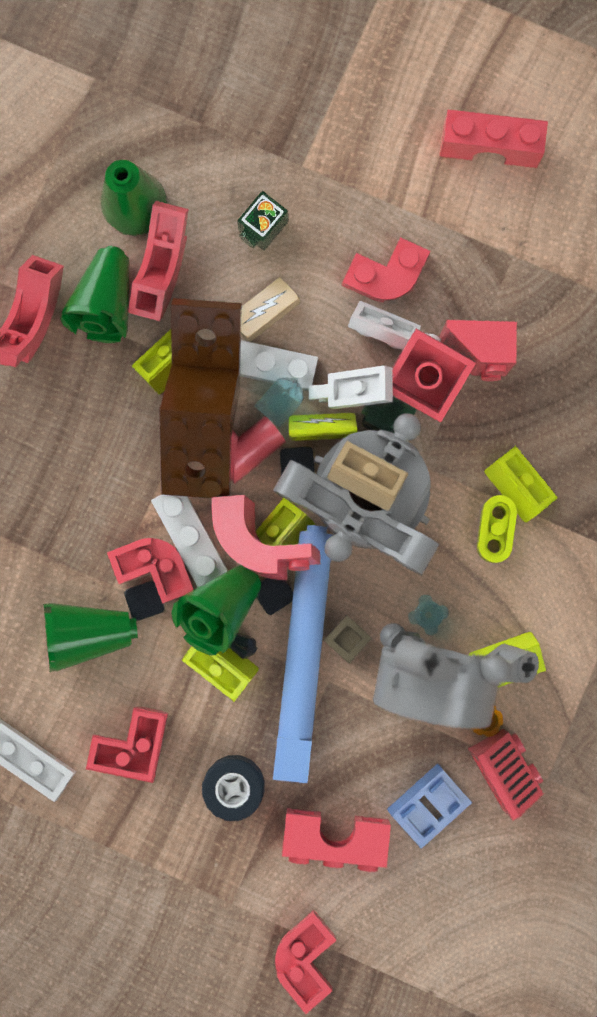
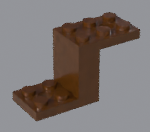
[159,298,242,498]

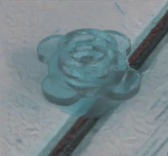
[408,595,449,635]

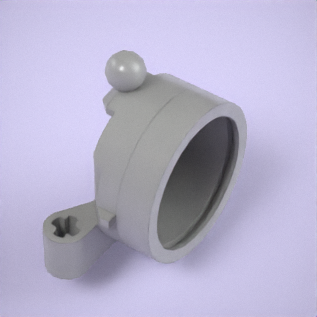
[273,414,439,575]
[373,623,539,728]

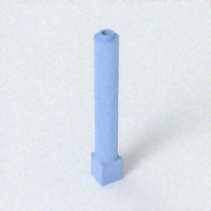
[273,525,333,783]

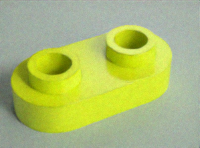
[477,495,517,563]

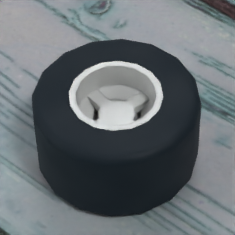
[202,755,265,821]

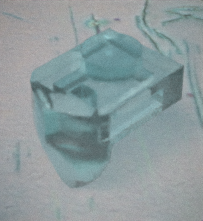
[255,377,304,428]

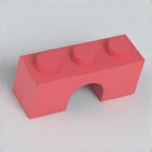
[440,109,548,168]
[282,808,391,872]

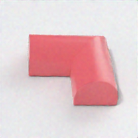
[231,416,286,484]
[86,707,168,783]

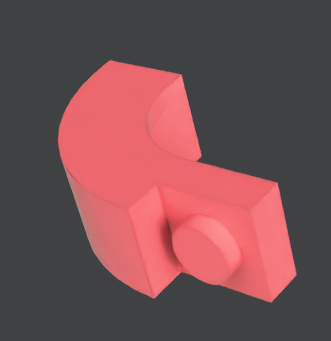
[128,201,189,321]

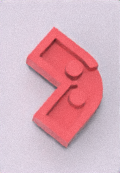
[342,237,430,302]
[107,538,195,604]
[275,910,336,1014]

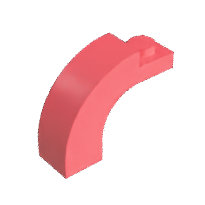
[0,255,64,368]
[212,495,320,580]

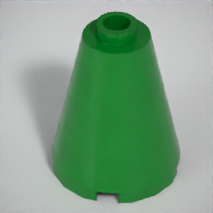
[101,160,167,236]
[60,246,130,343]
[171,565,261,656]
[43,603,138,672]

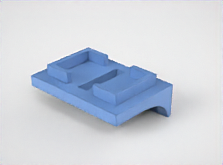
[387,763,472,849]

